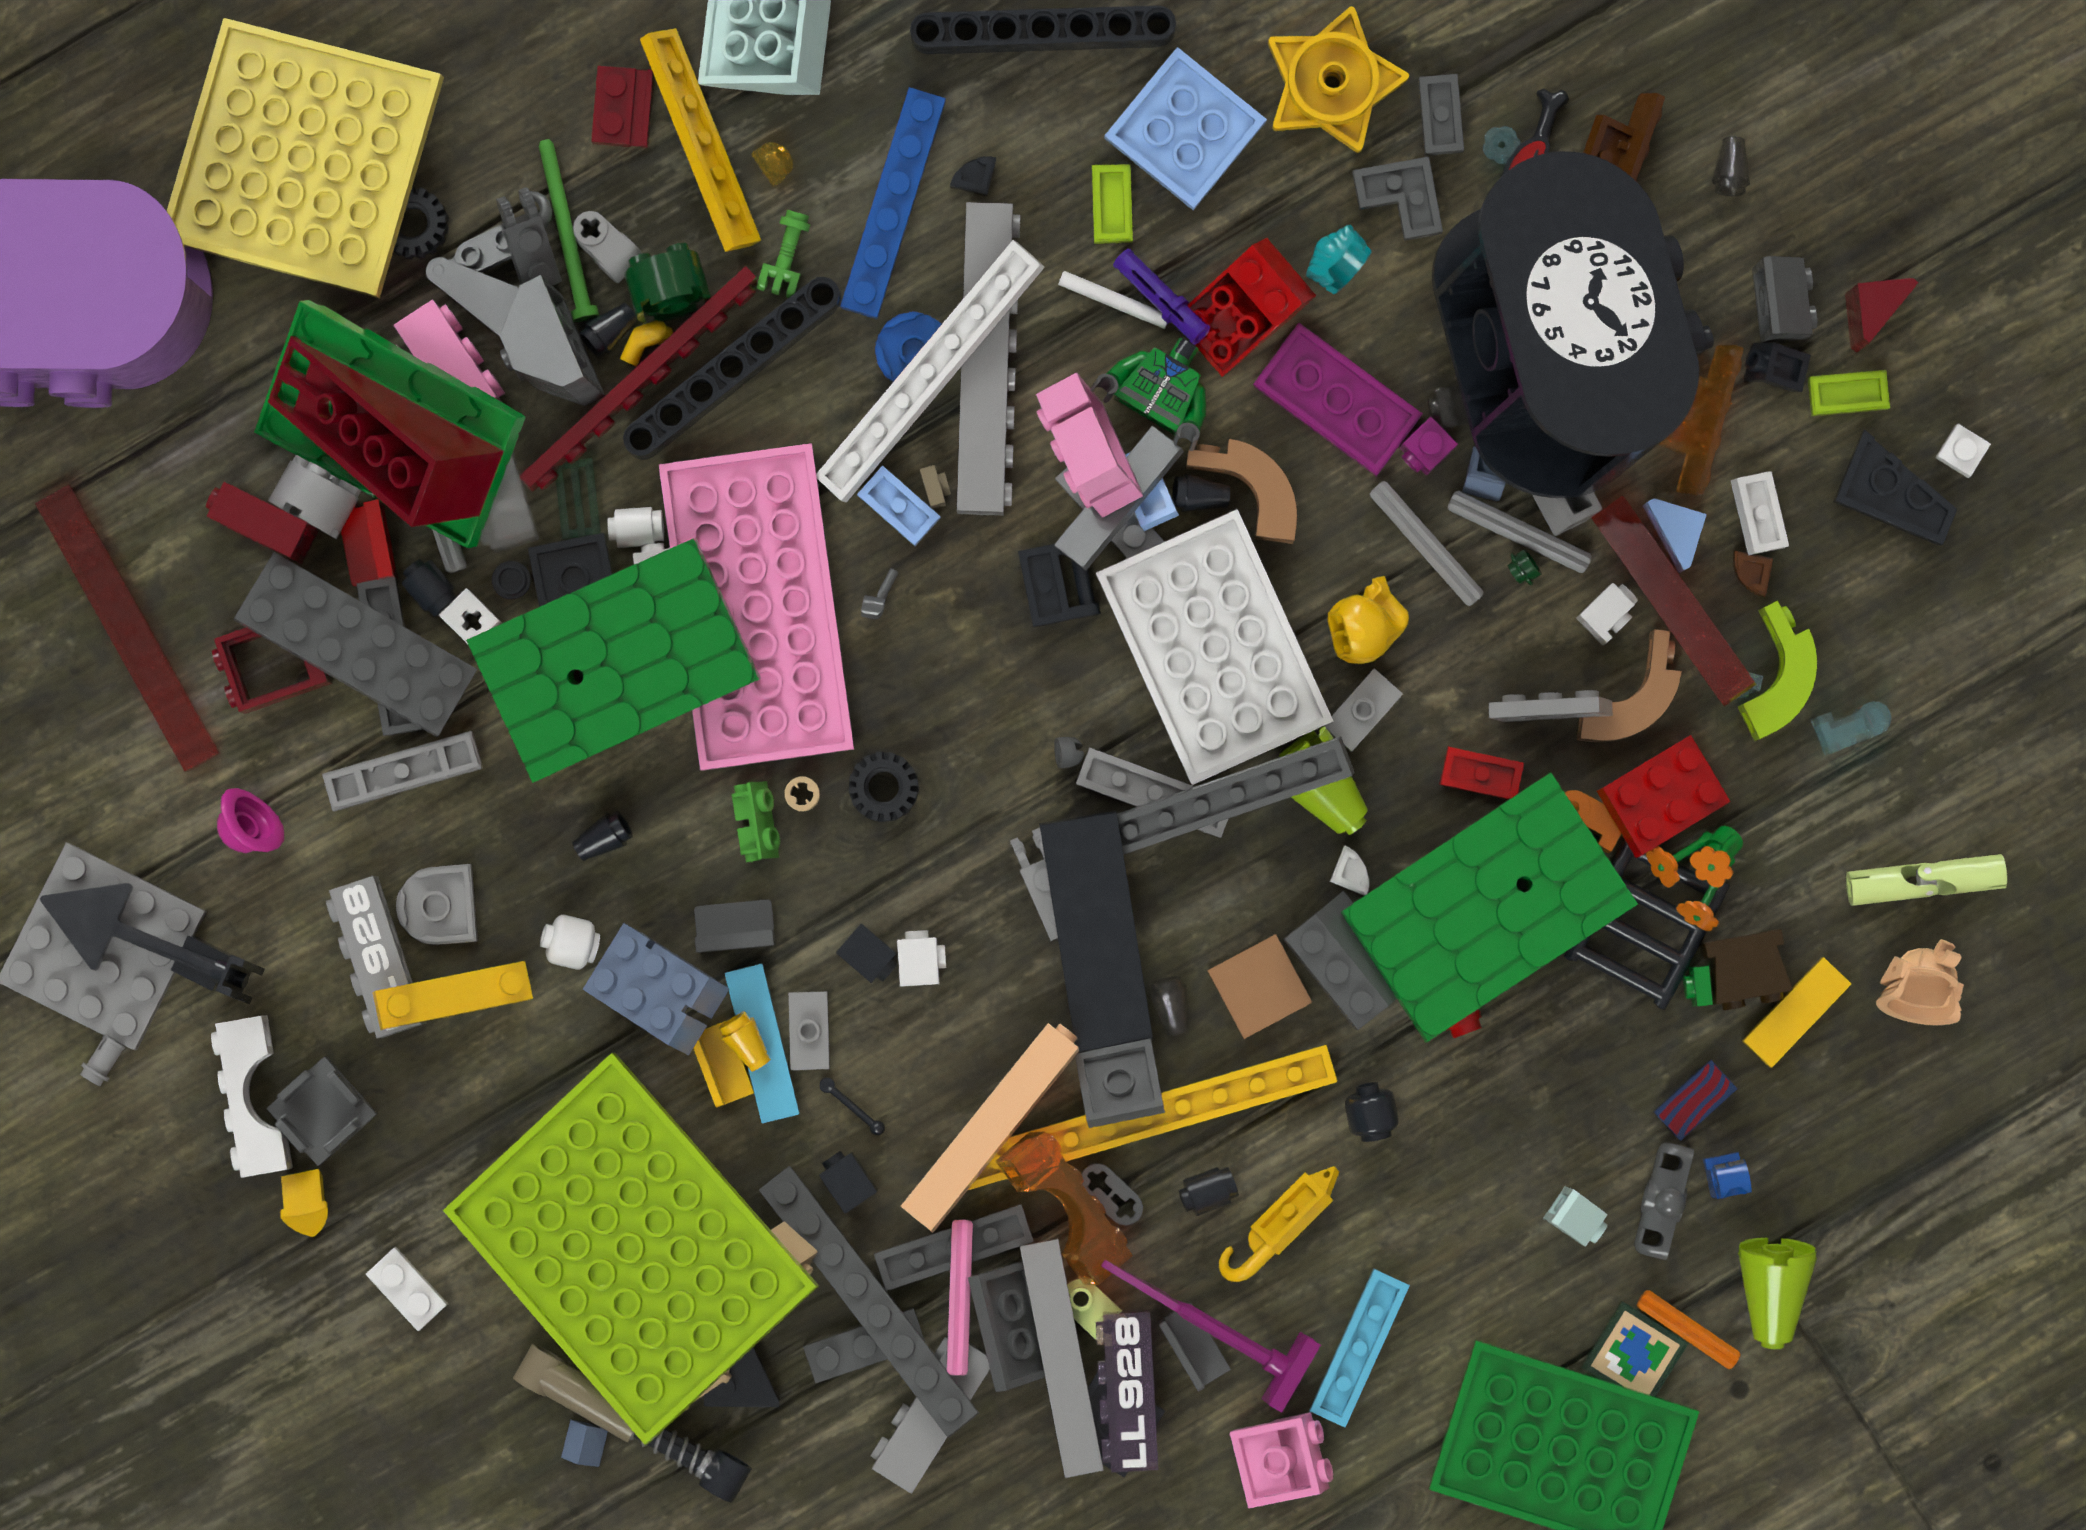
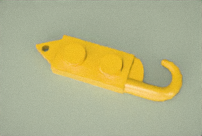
[1219,1166,1339,1282]

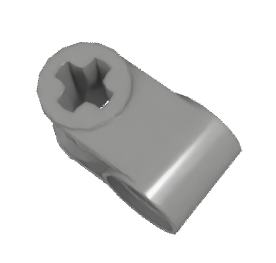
[573,211,643,284]

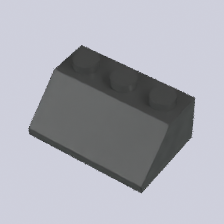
[1283,891,1397,1030]

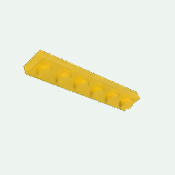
[640,28,761,252]

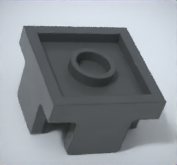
[266,1056,378,1166]

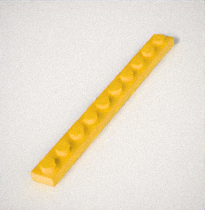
[968,1045,1337,1190]

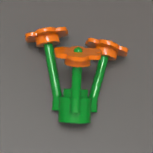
[1646,826,1743,931]

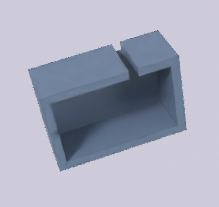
[583,923,729,1055]

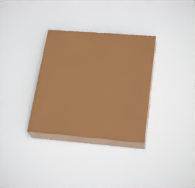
[1207,934,1312,1039]

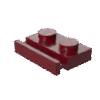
[591,65,654,148]

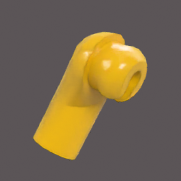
[620,320,673,367]

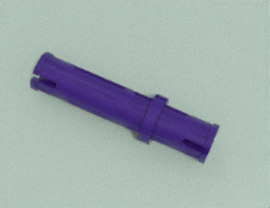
[1113,249,1210,345]

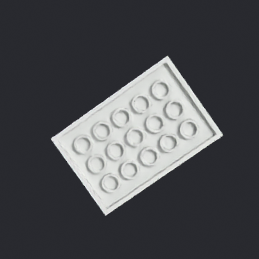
[1096,509,1333,785]

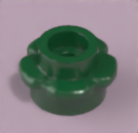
[1507,549,1542,585]

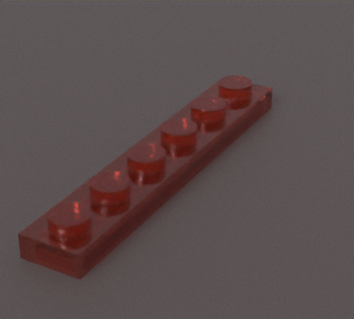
[1592,496,1756,707]

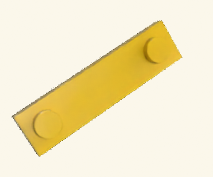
[372,961,533,1030]

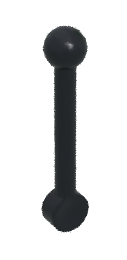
[819,1078,885,1136]

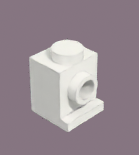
[1576,583,1638,645]

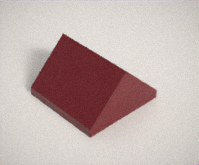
[1845,278,1919,353]

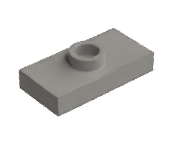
[1325,668,1403,752]
[788,991,830,1070]

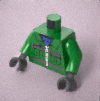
[1090,337,1206,451]

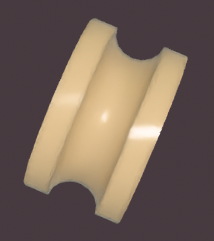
[785,777,820,811]

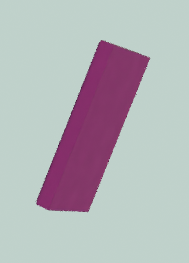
[1253,323,1423,477]

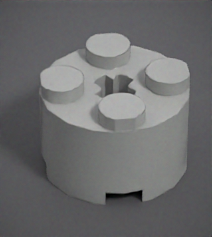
[268,455,361,539]

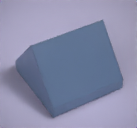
[561,1419,608,1467]

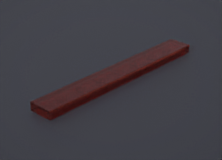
[35,484,220,772]

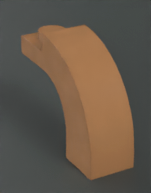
[1186,439,1297,544]
[1577,629,1682,742]

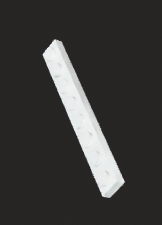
[816,240,1045,503]

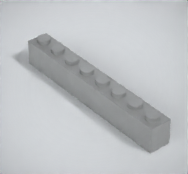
[957,202,1020,516]

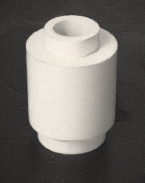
[608,507,664,548]

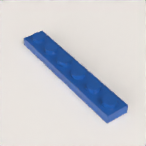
[840,87,946,320]

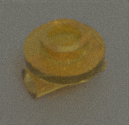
[751,142,793,187]

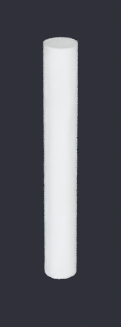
[1058,271,1167,329]

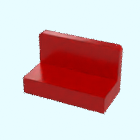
[341,499,398,587]

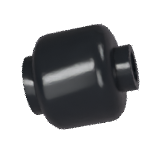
[1345,1082,1399,1142]

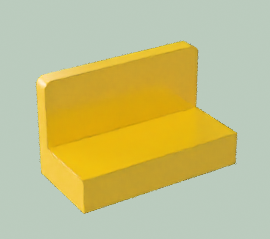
[693,1021,754,1108]

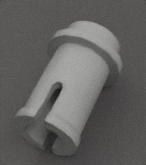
[80,1034,126,1086]

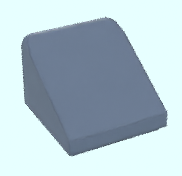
[1463,446,1506,501]

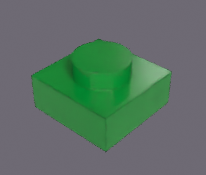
[1683,966,1713,1006]

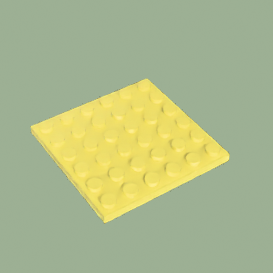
[167,18,444,298]

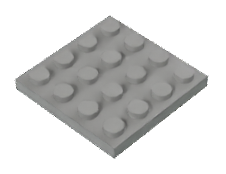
[0,843,207,1050]

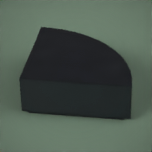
[950,156,997,196]

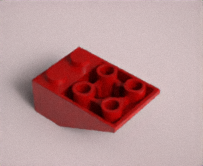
[1188,238,1317,377]

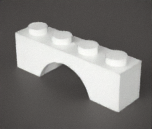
[211,1015,293,1178]

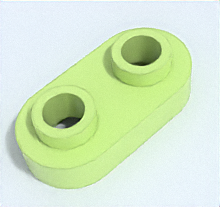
[1067,1278,1127,1345]

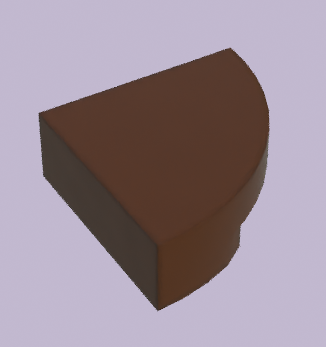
[1733,551,1773,597]

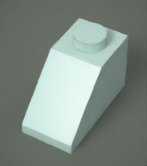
[1543,1186,1608,1247]

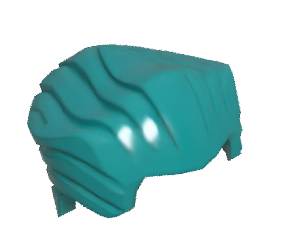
[1306,225,1372,294]

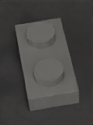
[1418,74,1464,156]

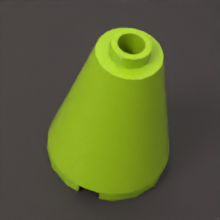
[1279,726,1368,835]
[1738,1238,1817,1349]

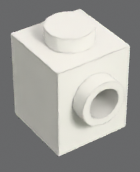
[897,930,946,987]

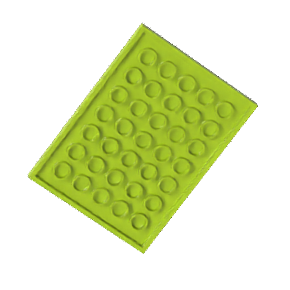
[443,1053,819,1445]

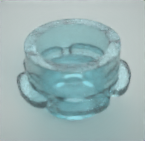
[1483,126,1521,164]

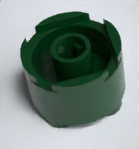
[624,243,711,322]

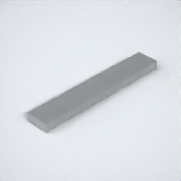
[1020,1239,1104,1478]

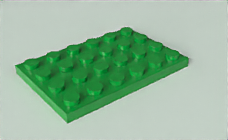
[1428,1339,1699,1530]

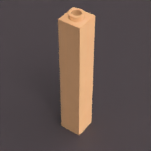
[901,1023,1079,1233]

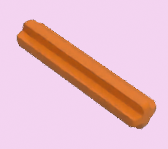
[1637,1290,1741,1369]

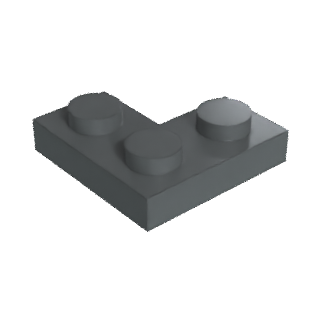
[1352,156,1443,241]

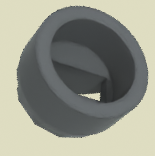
[1054,736,1084,768]

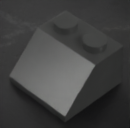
[1752,256,1817,343]

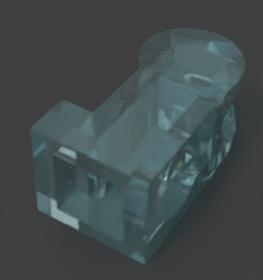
[1811,701,1891,755]

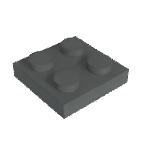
[1075,1038,1165,1128]

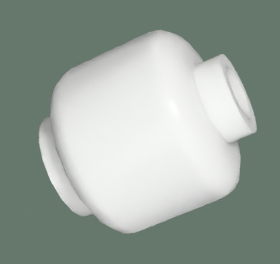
[540,915,600,970]

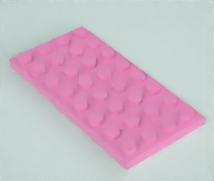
[659,443,854,771]

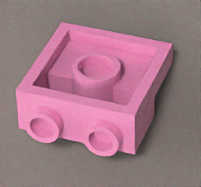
[1230,1412,1333,1508]

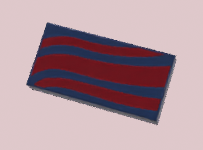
[1653,1060,1737,1141]

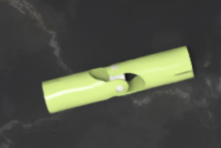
[1846,854,2007,906]

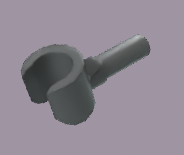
[861,568,898,619]

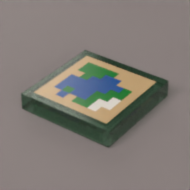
[1581,1301,1689,1396]

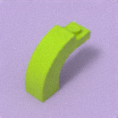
[1737,601,1817,741]

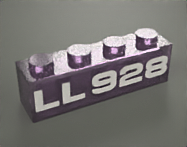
[1095,1310,1158,1473]

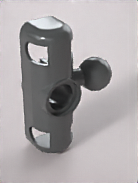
[1634,1143,1694,1261]

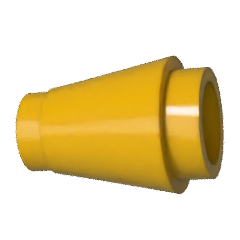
[719,1011,771,1072]

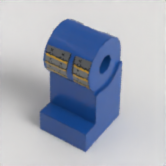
[1703,1152,1752,1199]

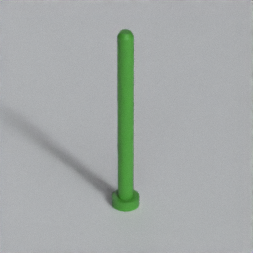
[539,139,599,322]

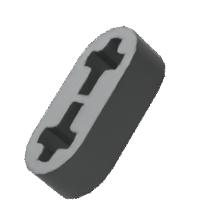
[1080,1163,1143,1226]

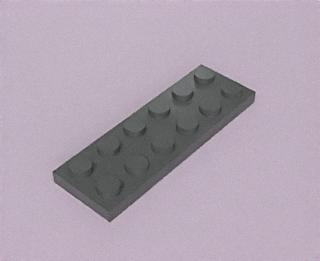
[234,552,477,737]

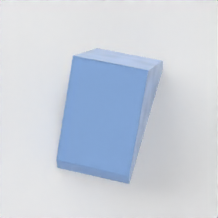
[1643,498,1706,573]

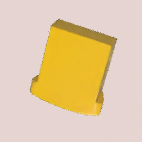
[280,1169,328,1237]

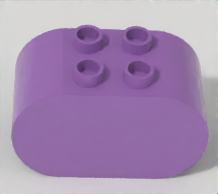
[0,179,213,408]

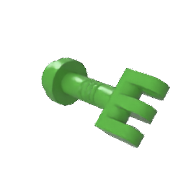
[757,210,811,298]

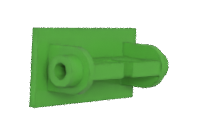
[731,781,780,862]

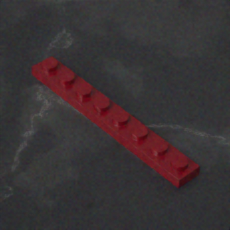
[519,266,757,493]

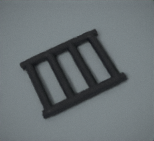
[1564,840,1730,1010]

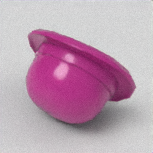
[217,788,284,853]

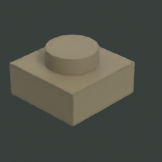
[920,465,951,510]

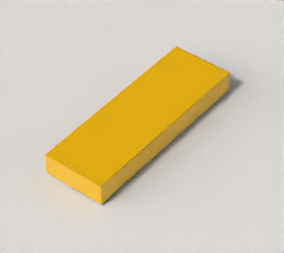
[1742,957,1851,1068]

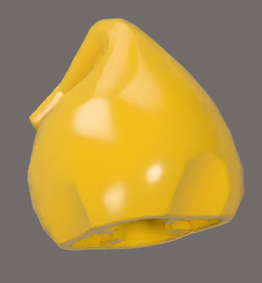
[1328,576,1409,664]

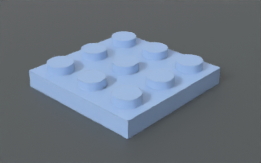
[1104,47,1267,211]

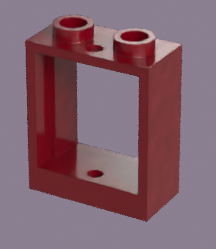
[206,482,319,564]
[212,628,333,714]

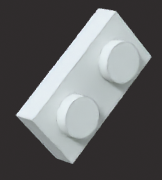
[1731,471,1789,556]
[366,1247,448,1331]

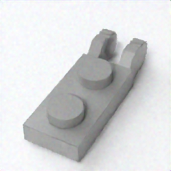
[1010,828,1058,941]

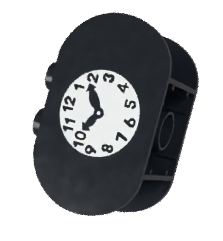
[1432,151,1704,498]

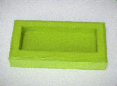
[1092,164,1133,244]
[1808,370,1890,416]

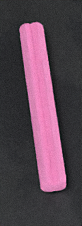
[947,1220,973,1376]

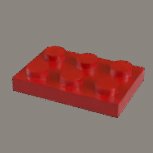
[1596,735,1731,858]

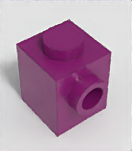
[1400,417,1458,476]

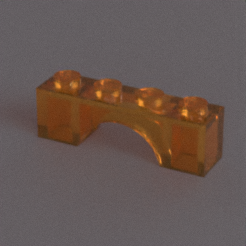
[996,1131,1133,1285]

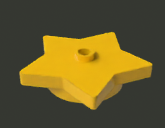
[1268,6,1409,153]

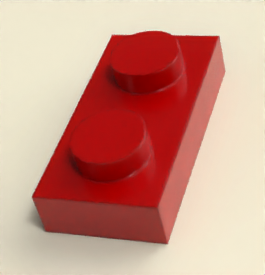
[1439,747,1524,800]

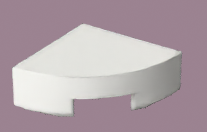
[1330,846,1369,896]

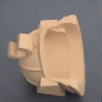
[1876,939,1964,1025]

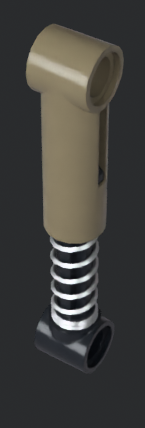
[513,1343,752,1503]

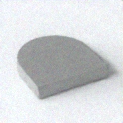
[396,864,478,945]

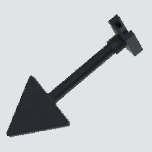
[40,883,265,1005]

